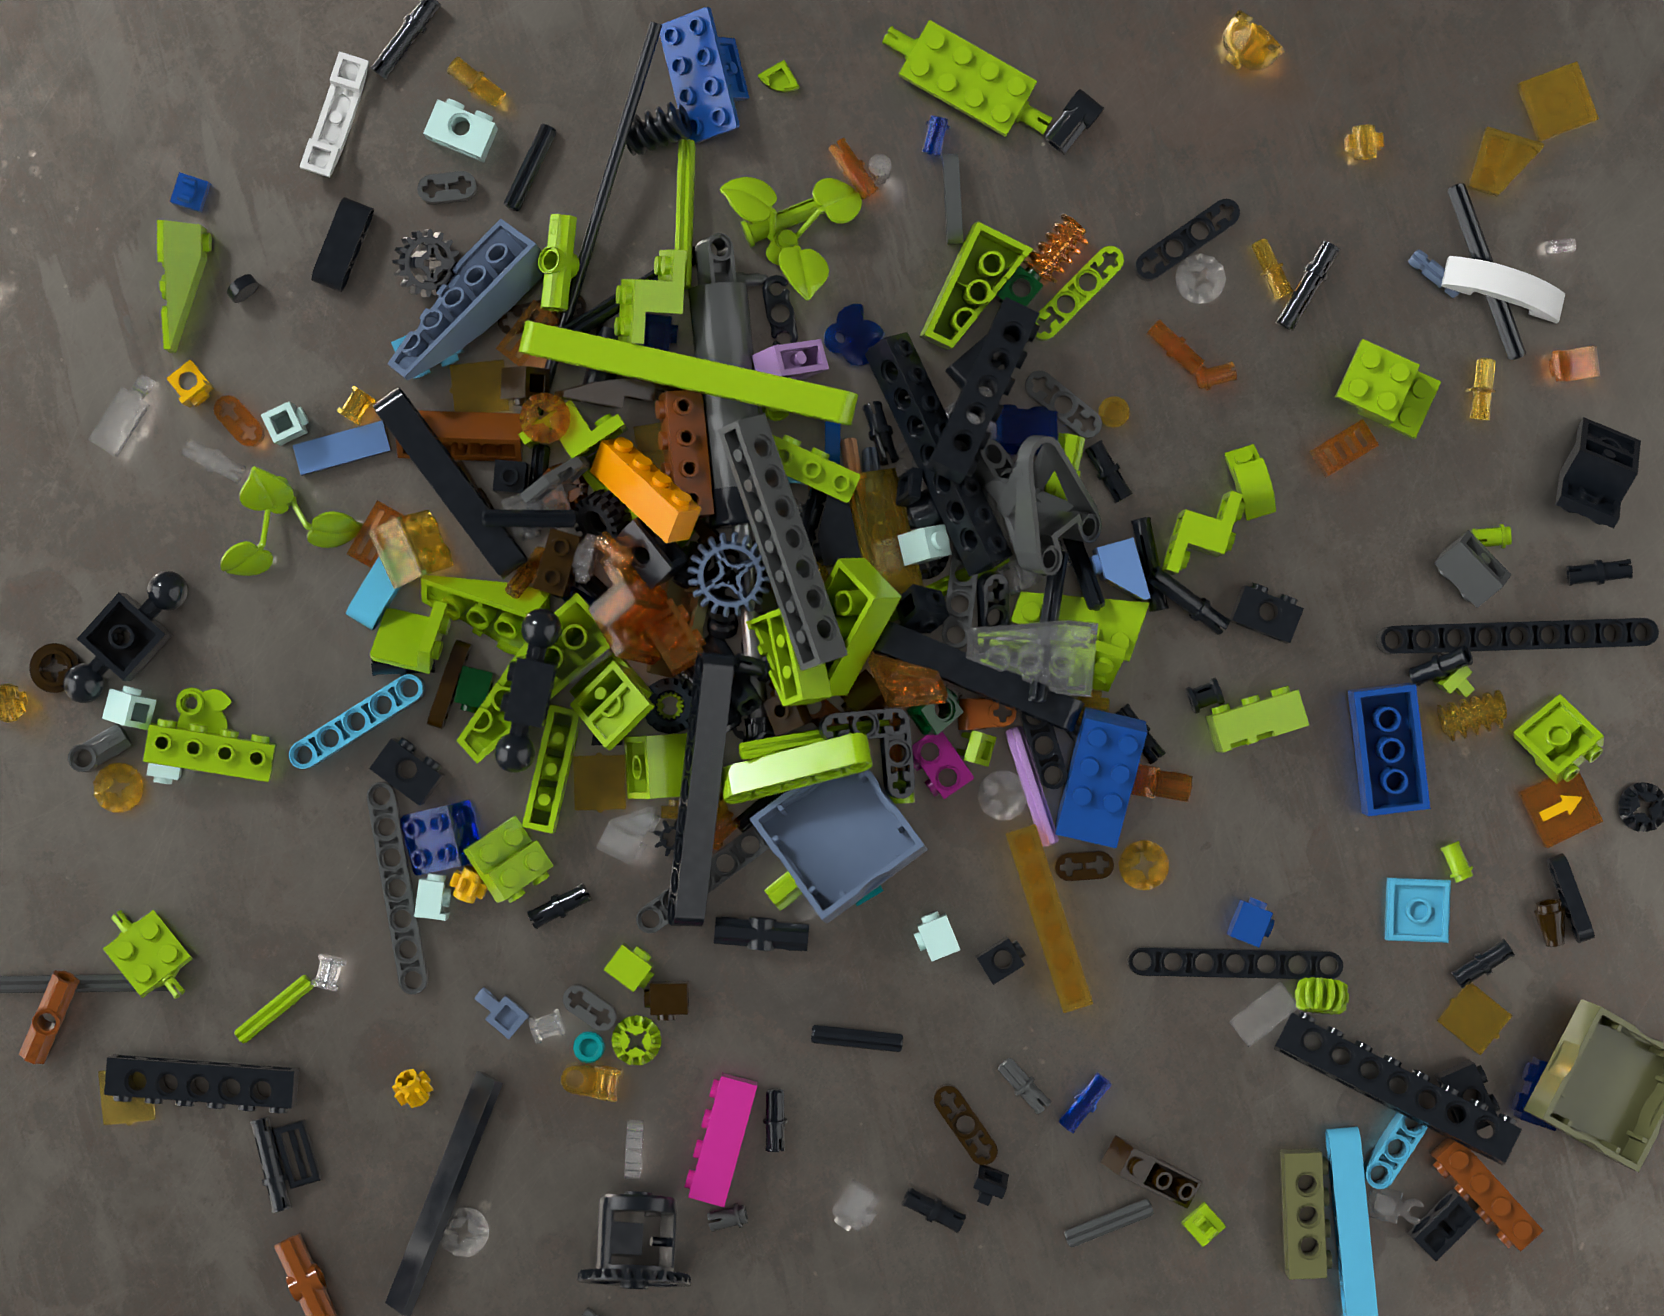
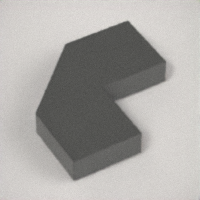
[520,456,592,503]

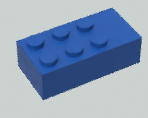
[1348,683,1431,817]
[1055,707,1147,848]

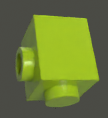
[604,943,654,992]

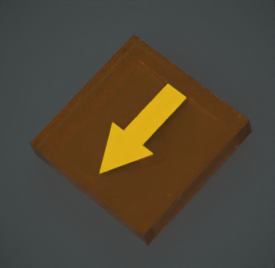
[1518,772,1603,848]

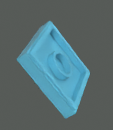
[1385,878,1451,943]

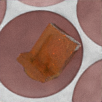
[1549,345,1600,383]

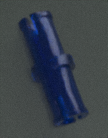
[1058,1072,1113,1134]

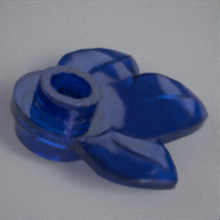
[823,304,884,366]

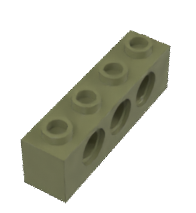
[1280,1148,1332,1280]

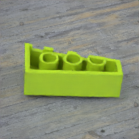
[919,222,1033,350]
[1010,592,1149,662]

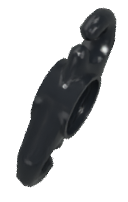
[762,275,799,346]

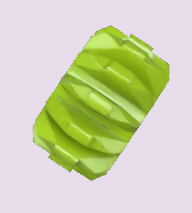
[1295,977,1349,1015]

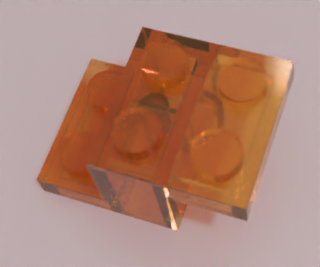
[588,553,672,665]

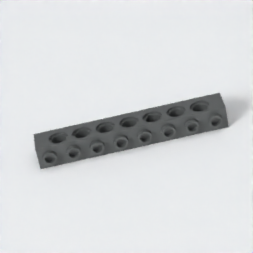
[718,414,848,671]

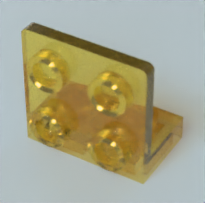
[369,510,454,589]

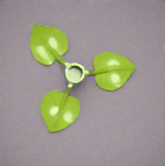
[719,177,862,301]
[220,466,363,576]

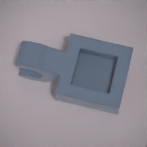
[474,986,530,1039]

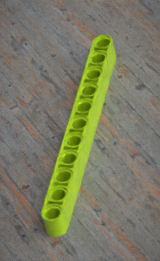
[519,321,858,426]

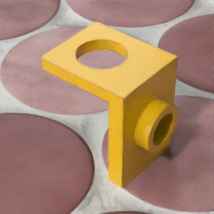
[167,360,214,407]

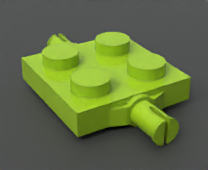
[103,910,192,999]

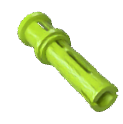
[740,198,826,248]

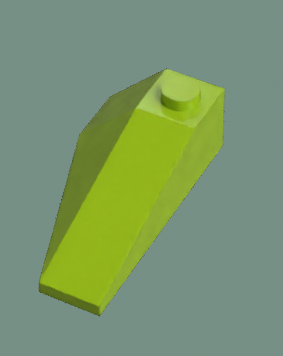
[157,220,212,353]
[421,575,550,655]

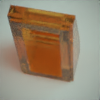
[1309,419,1379,478]

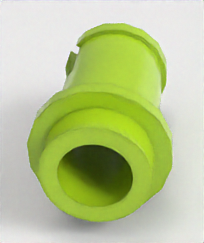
[1471,524,1512,549]
[1441,841,1474,883]

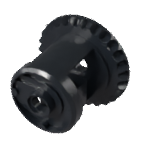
[577,1191,691,1289]

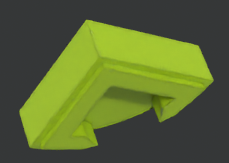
[757,60,800,93]

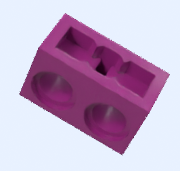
[912,731,974,799]

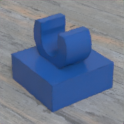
[170,172,211,213]

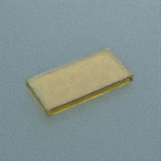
[850,468,924,594]

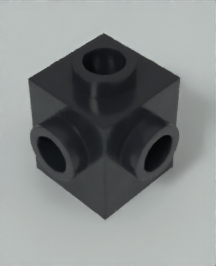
[896,584,949,633]

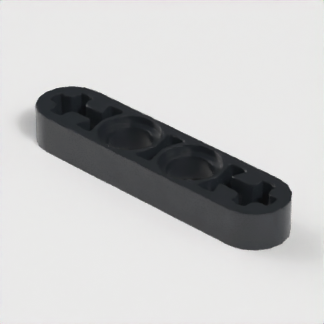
[1134,199,1240,281]

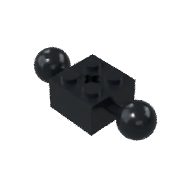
[63,571,188,703]
[494,608,562,773]

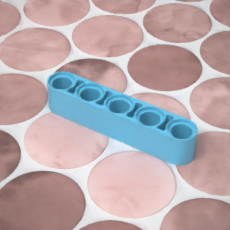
[289,674,427,769]

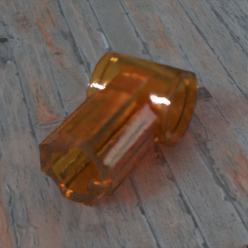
[1131,764,1193,802]

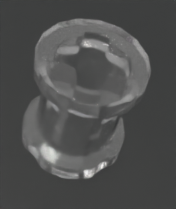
[311,953,346,991]
[528,1008,567,1044]

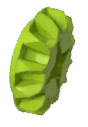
[612,1015,661,1065]

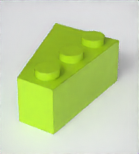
[1205,685,1309,753]

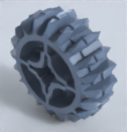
[688,531,770,617]

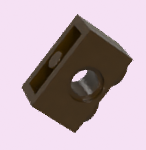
[533,528,586,598]

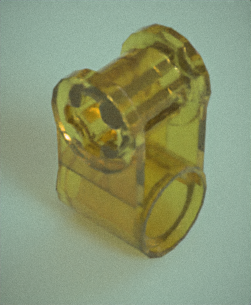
[561,1062,623,1102]

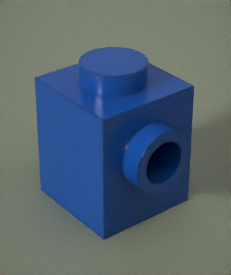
[1226,897,1275,948]

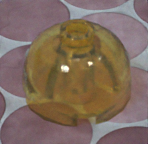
[1222,9,1285,71]

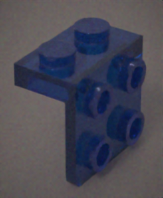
[401,800,479,876]

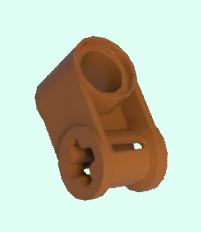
[958,698,1017,730]

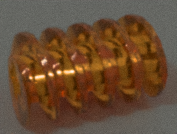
[1023,213,1089,284]

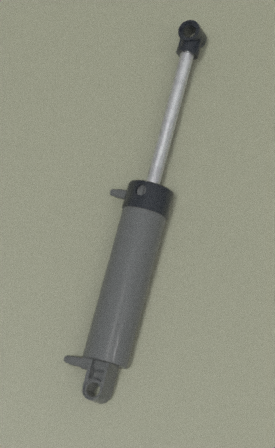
[688,233,776,760]

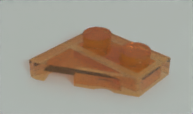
[868,654,948,708]

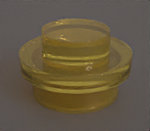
[1098,396,1130,428]

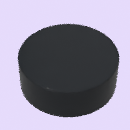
[227,274,259,303]

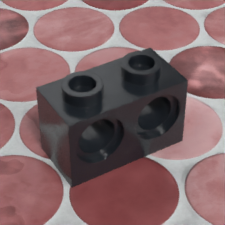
[1407,1189,1481,1262]

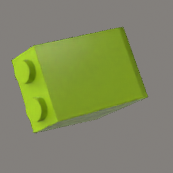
[624,733,721,799]

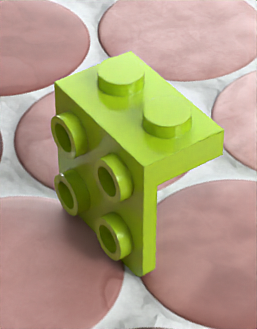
[370,601,451,674]

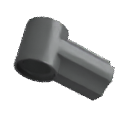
[68,724,133,772]

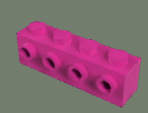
[684,1072,758,1207]

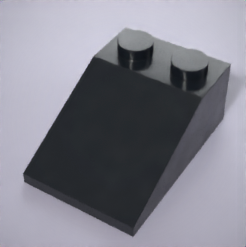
[813,495,861,569]

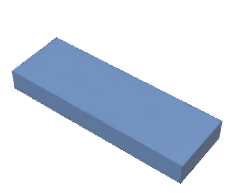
[293,421,392,476]

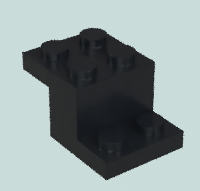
[1556,417,1641,529]

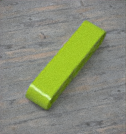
[721,733,873,804]

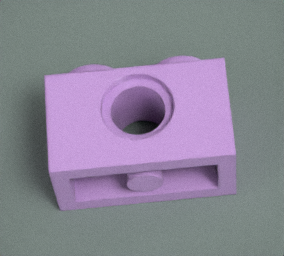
[752,339,829,380]

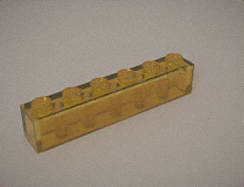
[1004,823,1093,1013]

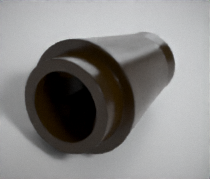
[1534,899,1566,947]

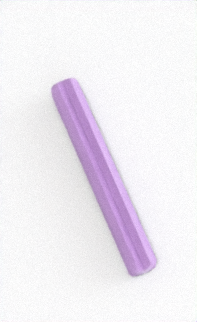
[1005,726,1059,847]

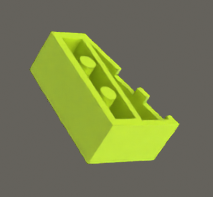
[746,609,832,707]

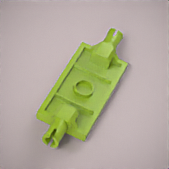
[882,20,1053,137]

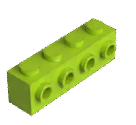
[143,718,276,782]

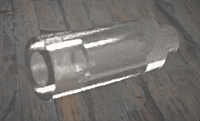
[868,154,891,185]

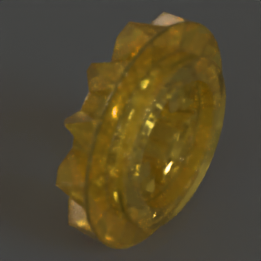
[93,763,143,812]
[1119,840,1169,890]

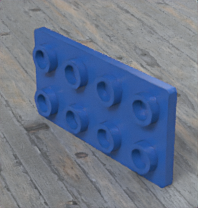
[660,7,750,144]

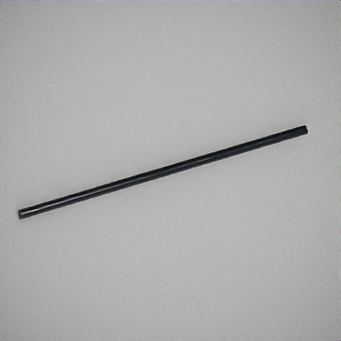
[531,21,662,416]

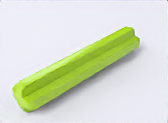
[234,975,314,1044]

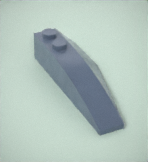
[388,219,544,381]

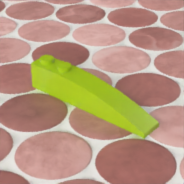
[456,593,620,764]

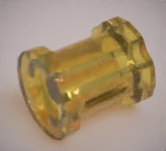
[336,385,377,426]

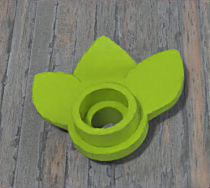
[176,688,232,734]

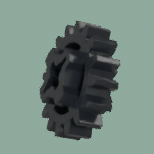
[392,229,459,297]

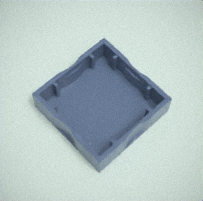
[749,769,928,924]

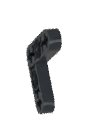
[818,708,915,799]

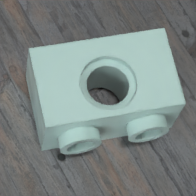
[423,98,498,163]

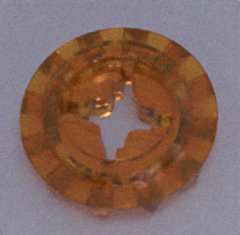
[519,392,570,444]

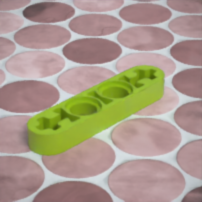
[1035,246,1124,341]

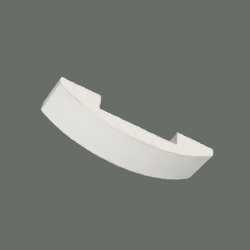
[299,51,370,178]
[1441,256,1565,324]

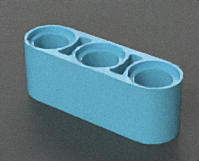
[346,537,419,631]
[1363,1112,1427,1189]

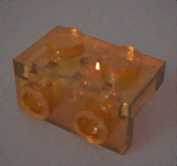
[642,598,706,676]

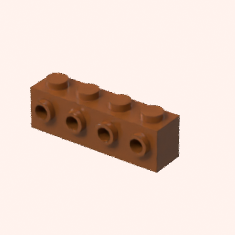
[655,390,714,518]
[1429,1137,1544,1252]

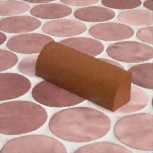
[395,410,524,462]

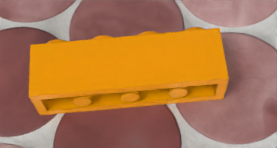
[590,437,702,543]

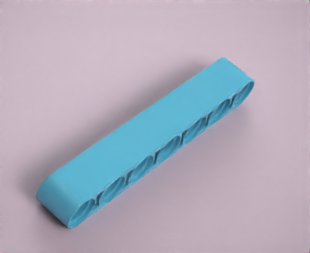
[1325,1126,1378,1316]

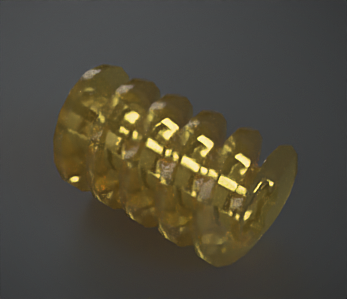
[1437,690,1507,742]

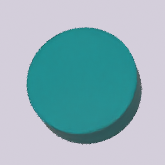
[573,1031,605,1063]

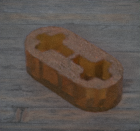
[214,395,265,447]

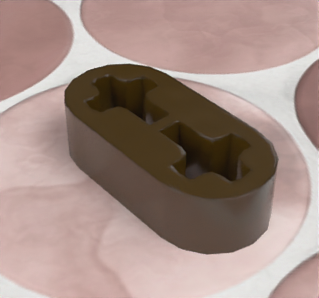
[1054,850,1114,881]

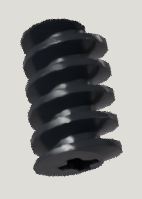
[626,102,692,156]

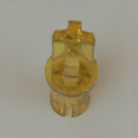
[447,56,506,107]
[1252,238,1294,300]
[1469,358,1496,421]

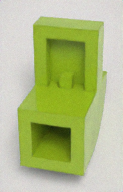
[1224,444,1276,521]

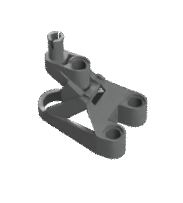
[959,435,1102,575]

